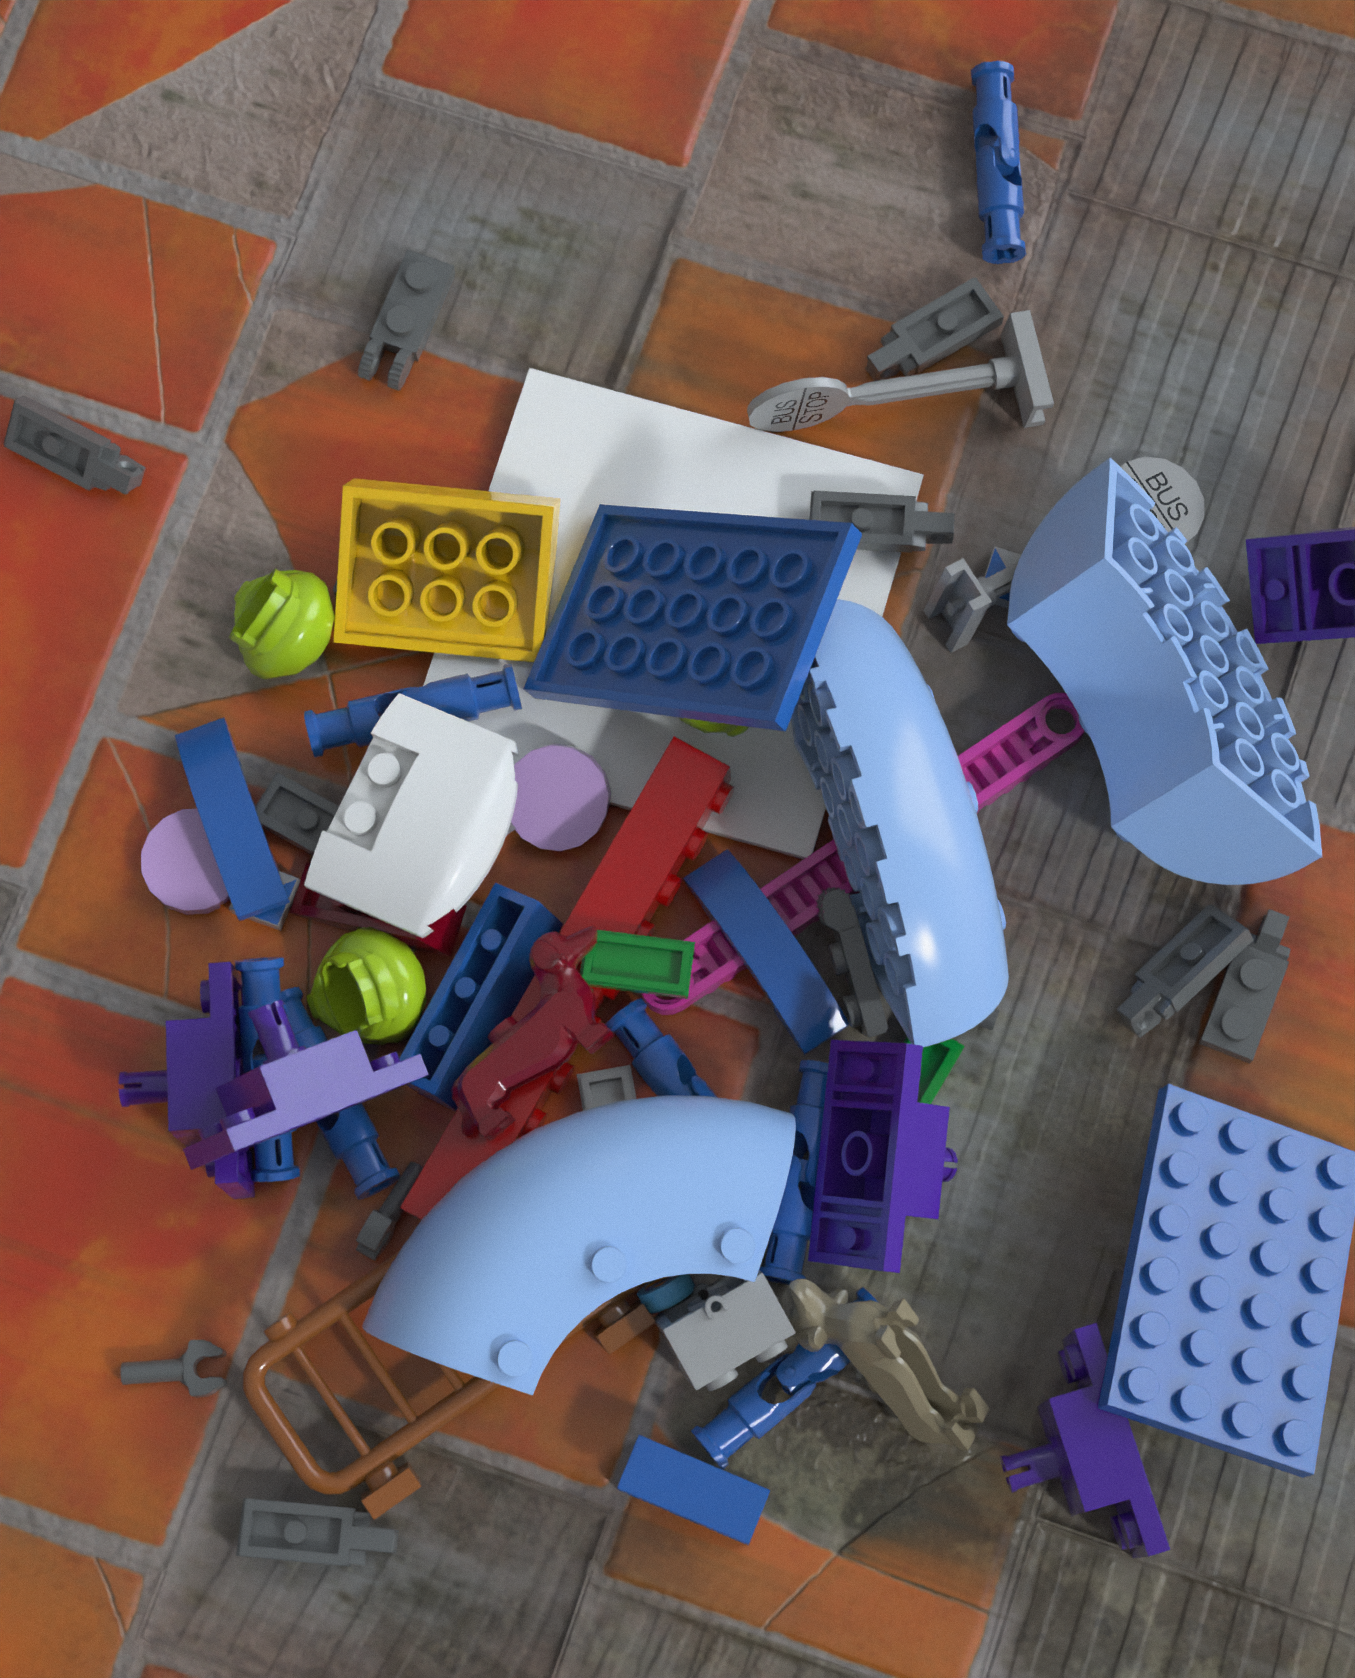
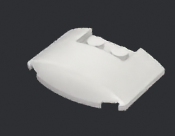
[304,693,518,938]

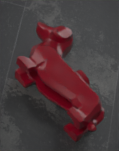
[451,925,615,1140]

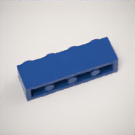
[399,882,563,1111]

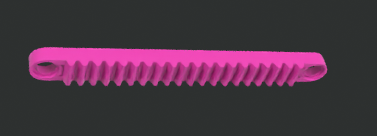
[641,693,1085,1015]

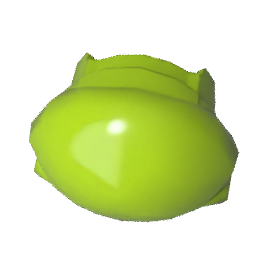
[228,568,335,679]
[307,927,426,1045]

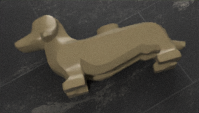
[789,1279,990,1451]

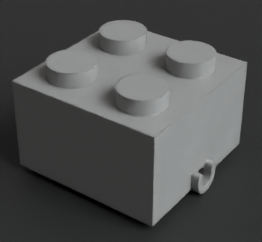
[653,1270,796,1391]

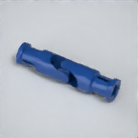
[971,61,1026,264]
[304,663,522,758]
[234,957,300,1182]
[281,987,400,1200]
[606,998,717,1097]
[759,1060,829,1285]
[691,1287,878,1470]

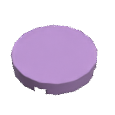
[511,744,611,851]
[141,809,230,915]

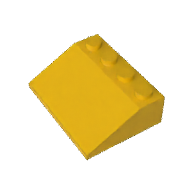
[333,478,561,662]

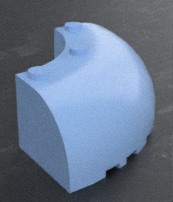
[1007,458,1322,885]
[791,599,1009,1047]
[362,1095,796,1395]

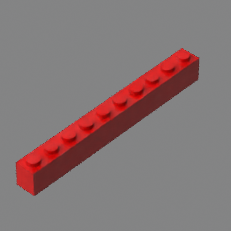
[400,736,735,1221]

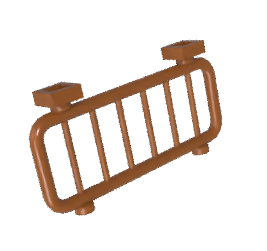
[243,1251,655,1520]

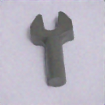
[356,1162,423,1261]
[121,1340,227,1398]

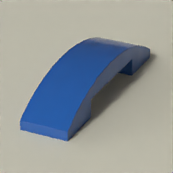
[175,717,290,921]
[683,849,849,1055]

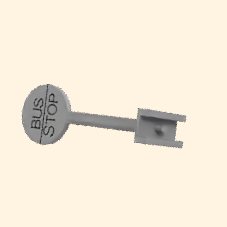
[747,310,1054,432]
[923,457,1204,653]

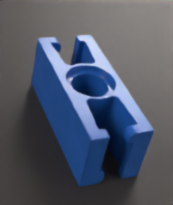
[617,1435,770,1545]

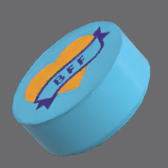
[637,1274,695,1314]

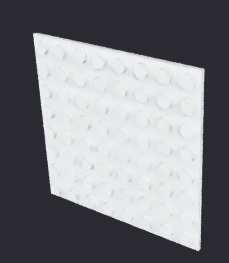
[423,368,924,859]

